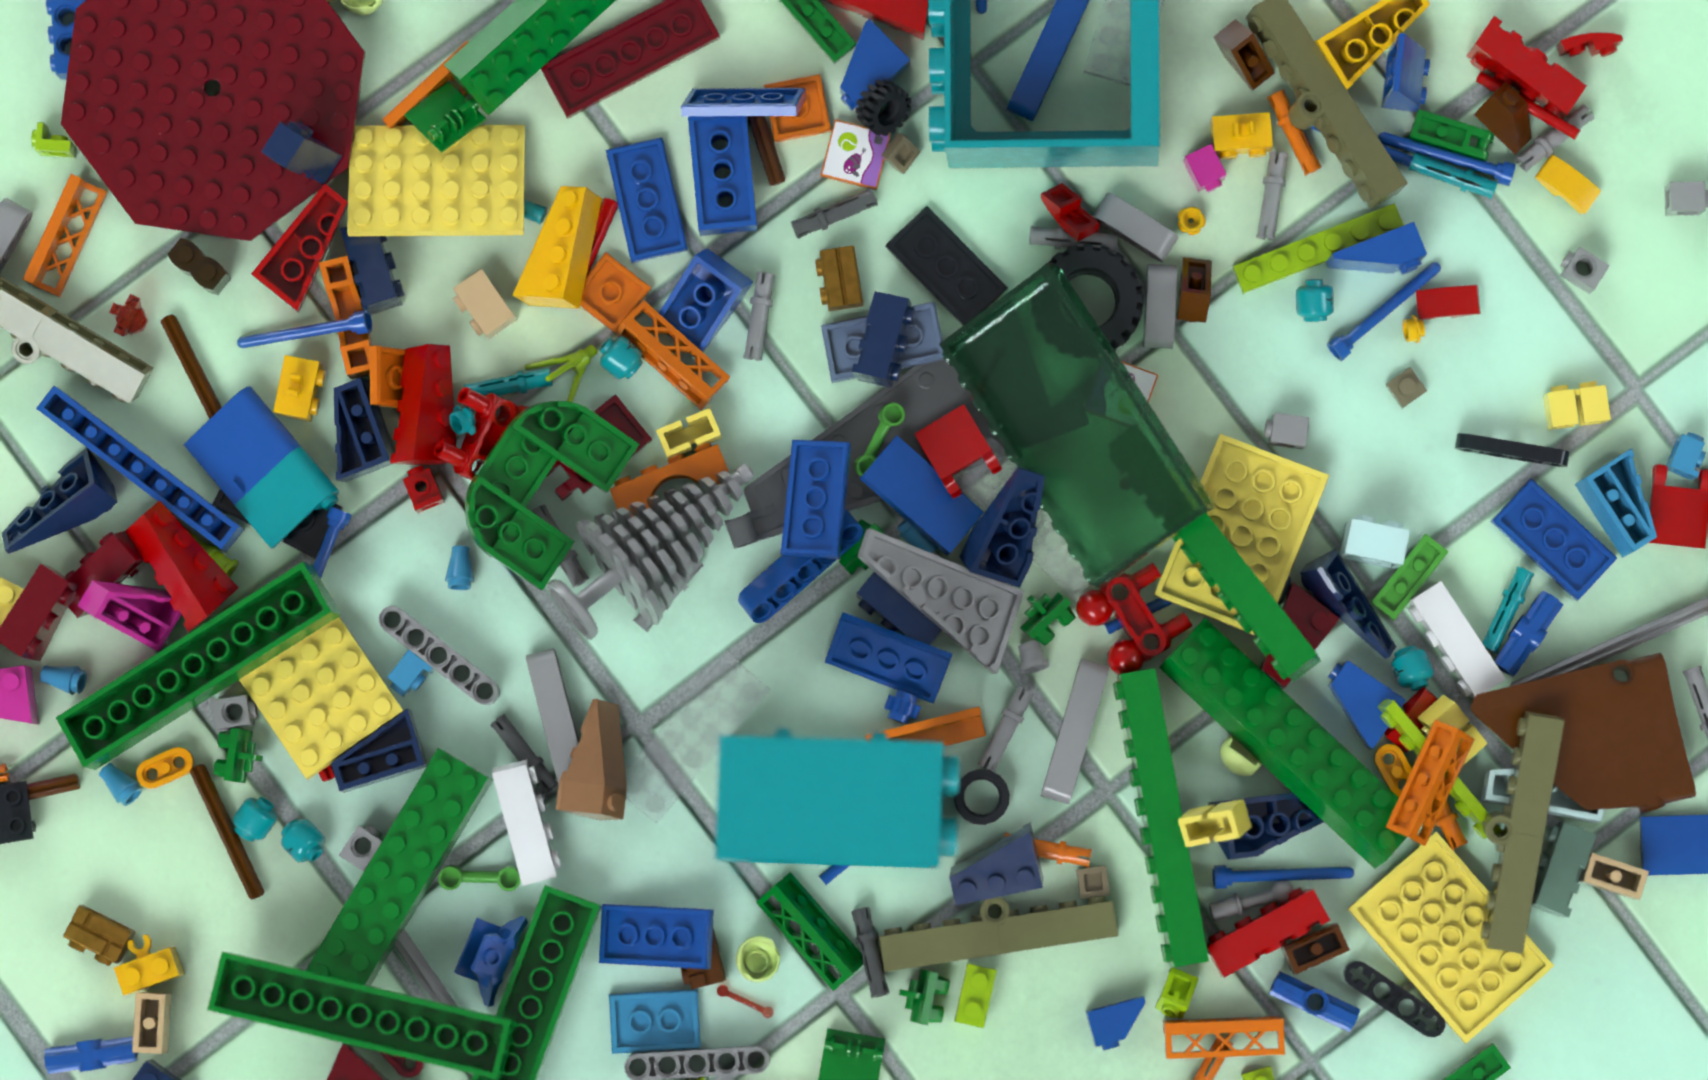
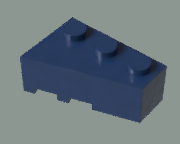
[334,378,395,482]
[949,822,1044,905]

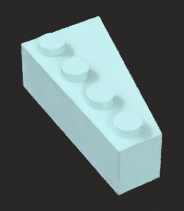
[1480,769,1604,823]

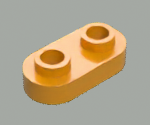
[1374,744,1412,798]
[136,747,194,789]

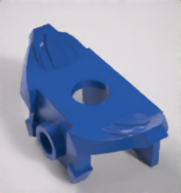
[454,916,529,1007]

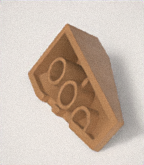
[556,699,627,820]

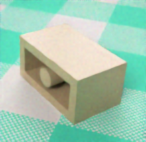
[452,269,517,340]
[1578,853,1649,900]
[132,992,172,1054]

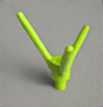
[525,344,598,402]

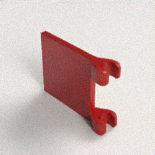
[914,404,1002,499]
[1649,464,1708,549]

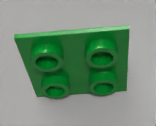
[404,81,486,153]
[818,1028,885,1080]

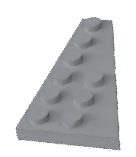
[857,529,1024,674]

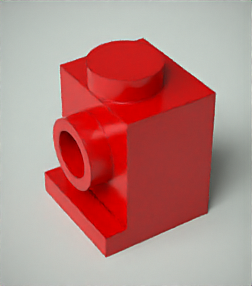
[402,465,445,513]

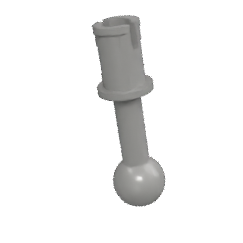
[1209,880,1294,921]

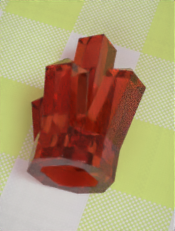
[109,294,148,336]

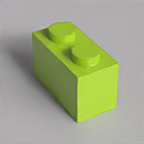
[954,963,997,1028]

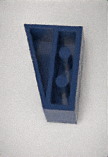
[261,121,343,185]
[340,227,405,315]
[851,291,915,388]
[856,572,942,645]
[331,708,428,793]

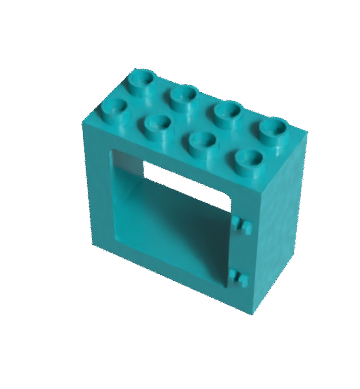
[929,0,1160,168]
[715,728,959,868]

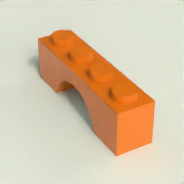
[319,256,373,379]
[610,442,729,517]

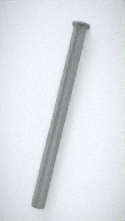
[1510,597,1708,686]
[394,929,458,1007]

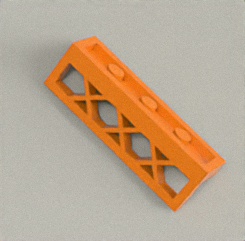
[382,41,468,129]
[23,174,108,297]
[616,300,730,411]
[865,706,986,747]
[1386,720,1474,846]
[1163,1016,1285,1059]

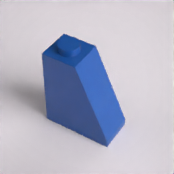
[840,19,910,110]
[1328,660,1406,749]

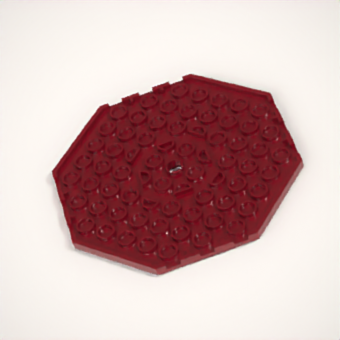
[61,0,366,241]

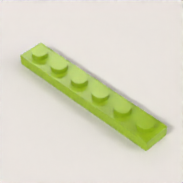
[1232,203,1404,294]
[1377,699,1503,839]

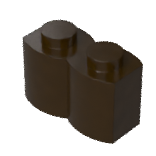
[168,238,231,295]

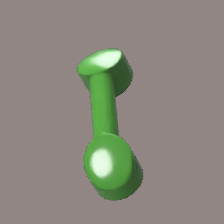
[854,403,905,477]
[438,865,521,891]

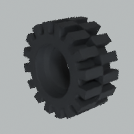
[856,79,912,136]

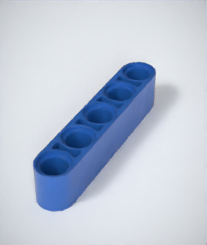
[1006,0,1090,122]
[738,509,863,623]

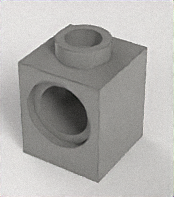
[1664,182,1708,216]
[1560,247,1610,294]
[1264,413,1310,449]
[211,695,258,730]
[339,824,383,871]

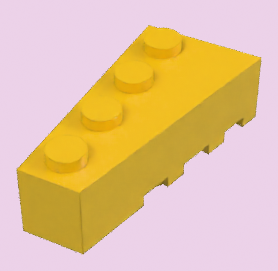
[1315,0,1430,90]
[513,186,602,309]

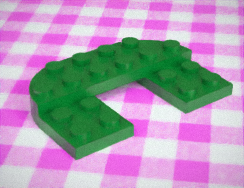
[465,401,640,590]

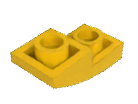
[1535,155,1601,214]

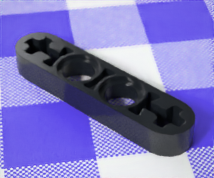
[1455,433,1570,467]
[1343,961,1445,1037]

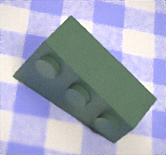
[1531,821,1597,917]

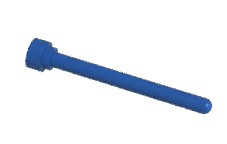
[1378,132,1516,186]
[1327,262,1441,361]
[237,310,372,348]
[313,507,352,579]
[1212,865,1354,889]

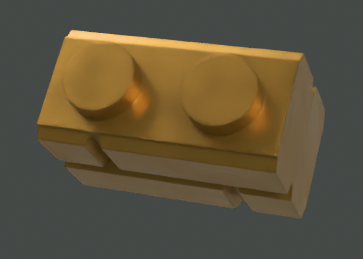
[815,246,863,311]
[63,905,136,966]

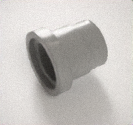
[1018,640,1049,674]

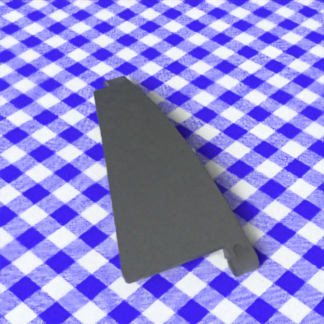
[724,300,1090,548]

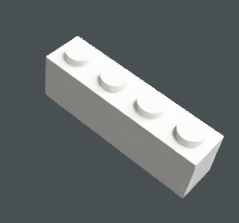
[1408,581,1506,700]
[492,759,561,886]

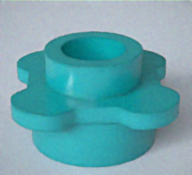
[449,405,476,435]

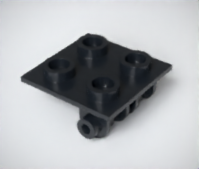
[0,781,36,845]

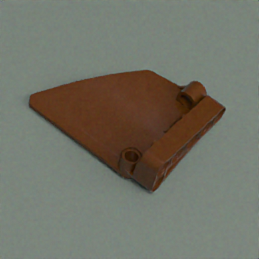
[1470,653,1696,812]

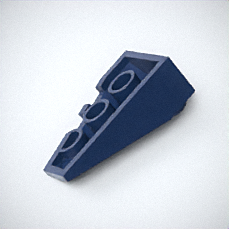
[2,448,118,554]
[959,467,1045,588]
[1300,548,1397,659]
[1208,793,1324,860]

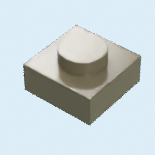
[881,133,921,174]
[1385,367,1427,409]
[1076,866,1110,899]

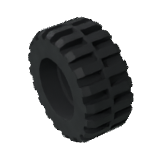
[1031,244,1144,359]

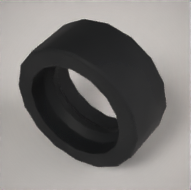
[954,769,1010,825]

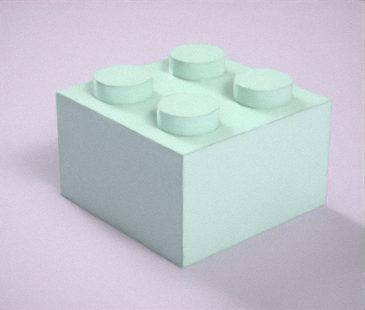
[1339,515,1410,570]

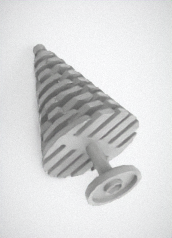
[547,464,754,640]

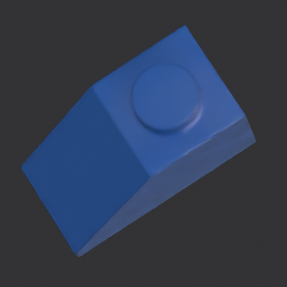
[1085,996,1146,1050]

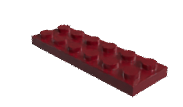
[541,0,720,119]

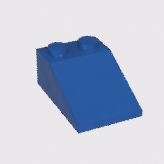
[1382,33,1430,112]
[1326,222,1427,275]
[657,248,754,352]

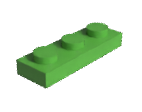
[1370,534,1448,621]

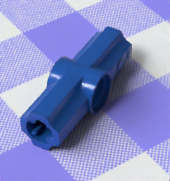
[1494,591,1563,677]
[1269,971,1361,1033]
[44,1036,138,1074]

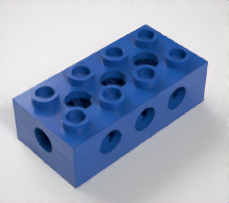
[688,116,758,236]

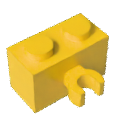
[1210,112,1273,160]
[273,355,326,422]
[114,934,185,996]

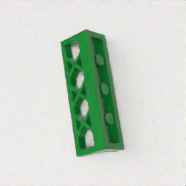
[756,872,864,991]

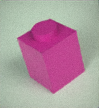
[1183,144,1227,193]

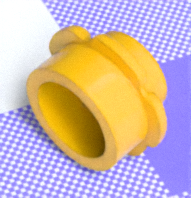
[1177,207,1206,235]
[1402,315,1425,343]

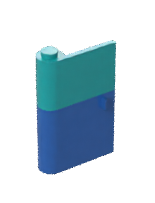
[183,386,339,549]

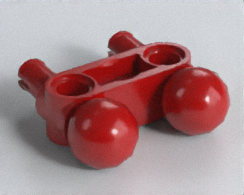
[433,387,528,481]
[1076,562,1192,675]

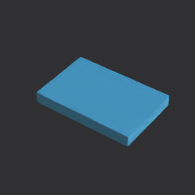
[609,989,701,1054]

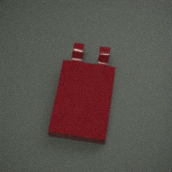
[546,394,652,501]

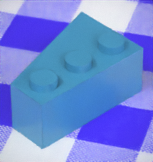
[1574,448,1657,558]

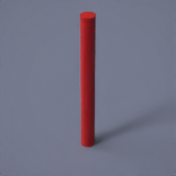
[1476,71,1581,140]

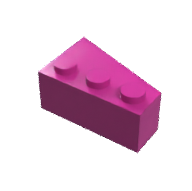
[77,580,182,652]
[0,665,39,725]

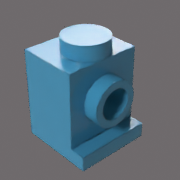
[1666,432,1706,480]
[387,650,435,697]

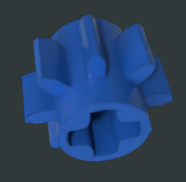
[884,690,921,725]

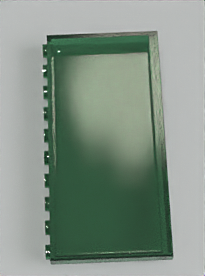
[939,263,1214,588]

